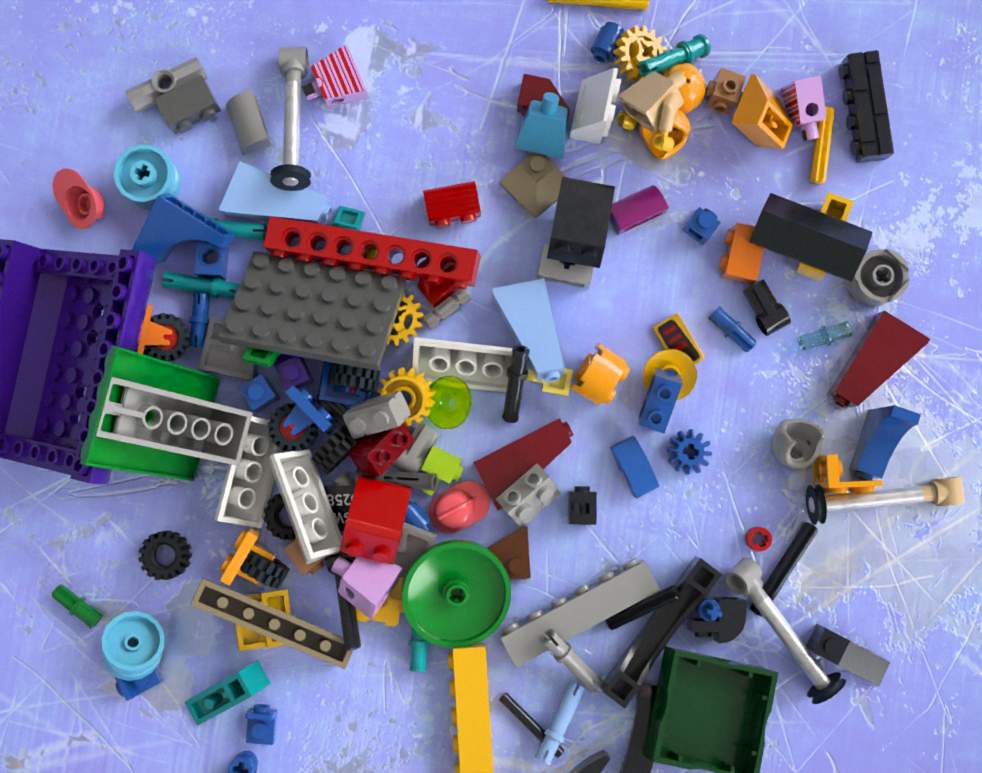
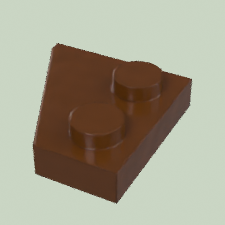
[486,526,531,580]

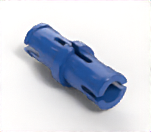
[189,293,210,348]

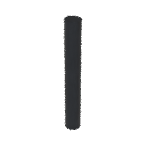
[499,692,565,758]

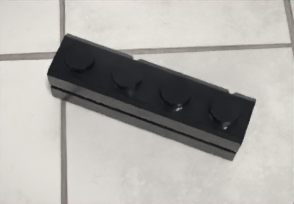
[839,50,894,163]

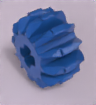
[666,429,712,475]

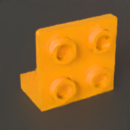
[812,454,883,493]

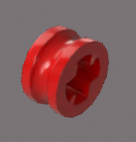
[745,527,772,551]

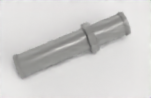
[540,629,603,693]

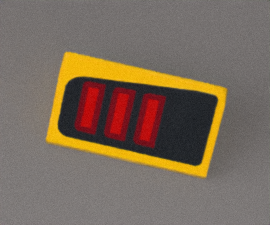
[652,313,704,364]

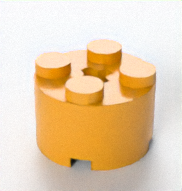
[570,343,630,406]

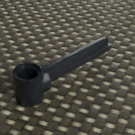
[325,552,361,651]

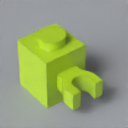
[421,445,465,496]

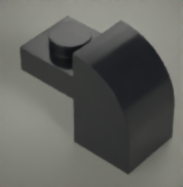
[687,597,746,644]

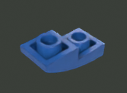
[610,436,660,499]

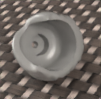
[771,418,825,470]

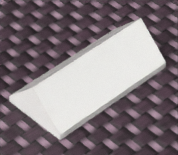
[412,337,512,392]
[215,416,282,529]
[270,449,342,565]

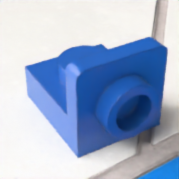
[115,667,163,701]
[245,704,277,745]

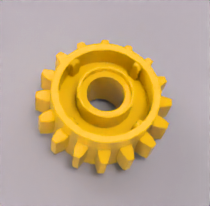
[377,367,435,426]

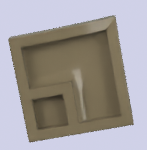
[500,152,566,218]

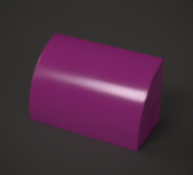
[610,185,669,235]

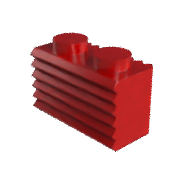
[423,181,481,229]

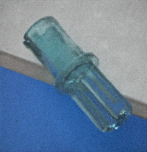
[798,321,853,350]

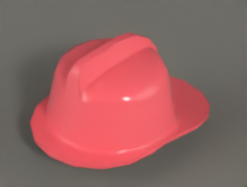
[52,168,105,229]
[429,481,490,534]

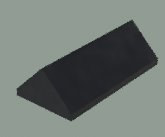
[749,193,873,282]

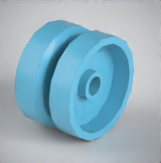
[113,144,182,210]
[101,611,165,681]

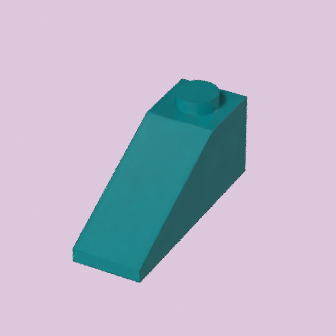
[184,660,271,726]

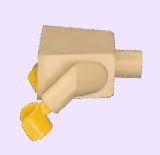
[617,70,687,152]

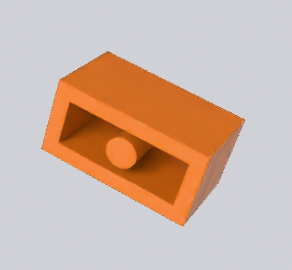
[718,222,764,285]

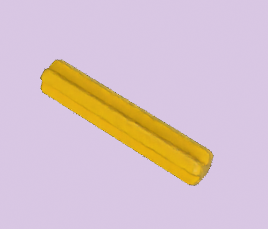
[810,107,835,184]

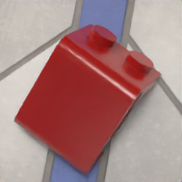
[340,476,412,565]

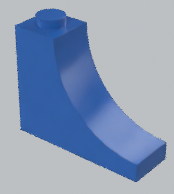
[132,193,236,264]
[849,405,921,480]

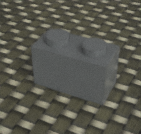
[154,75,222,134]

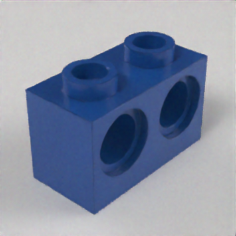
[638,368,682,433]

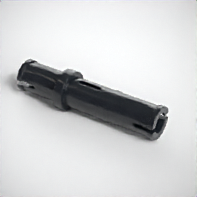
[502,345,530,423]

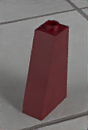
[827,310,930,409]
[473,418,574,510]

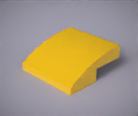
[235,589,291,651]

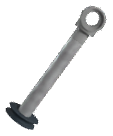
[270,47,311,191]
[724,557,846,704]

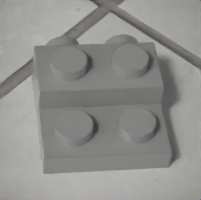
[496,463,561,528]

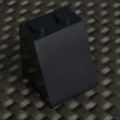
[547,177,615,268]

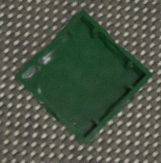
[643,646,779,773]

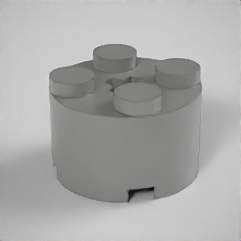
[846,249,910,307]

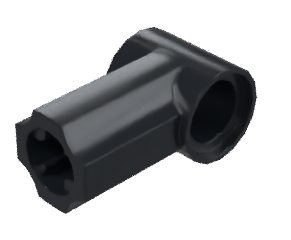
[743,279,791,336]

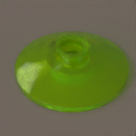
[427,376,472,429]

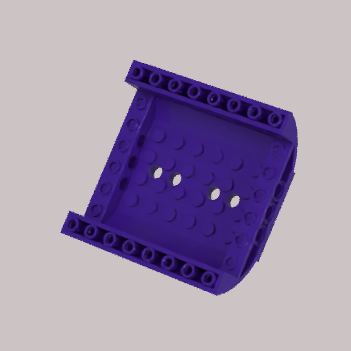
[0,239,157,484]

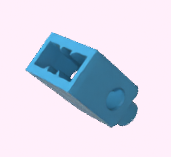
[514,92,568,159]

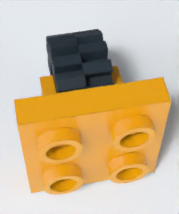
[219,527,290,589]

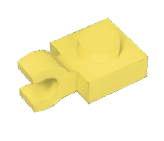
[525,368,573,396]

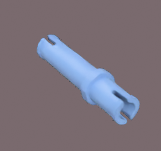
[535,681,586,765]

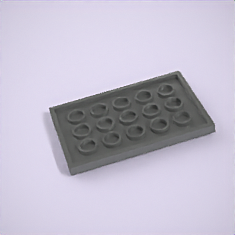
[218,251,407,371]

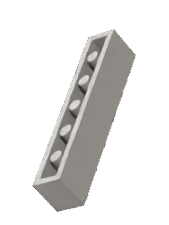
[500,558,660,667]

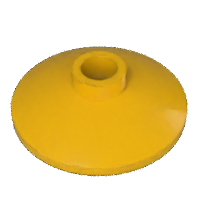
[643,349,697,400]

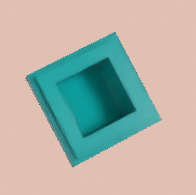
[332,206,365,231]

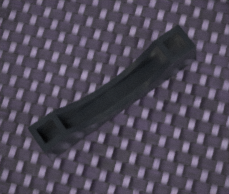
[600,556,723,708]

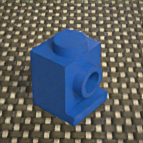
[682,207,721,245]

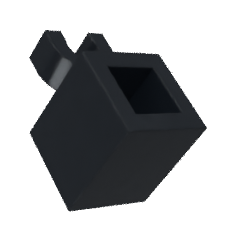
[568,486,597,525]

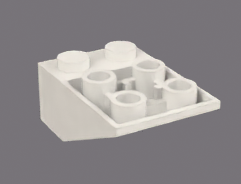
[569,68,621,144]

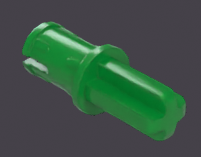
[52,584,103,629]

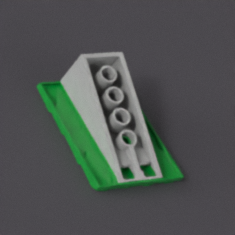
[80,346,253,481]

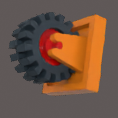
[137,305,190,361]

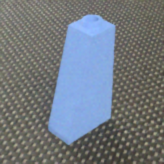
[219,161,332,224]
[492,278,565,382]

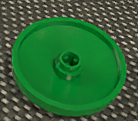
[401,540,511,648]

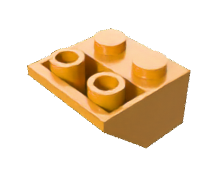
[732,74,793,149]

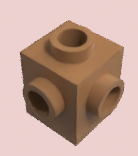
[705,67,746,115]

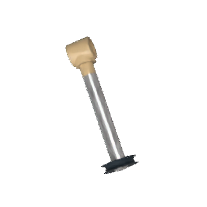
[806,477,965,525]

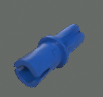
[708,306,757,352]
[697,599,722,621]

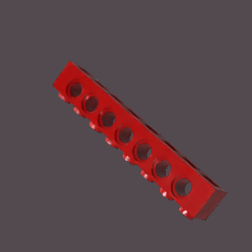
[263,216,481,290]

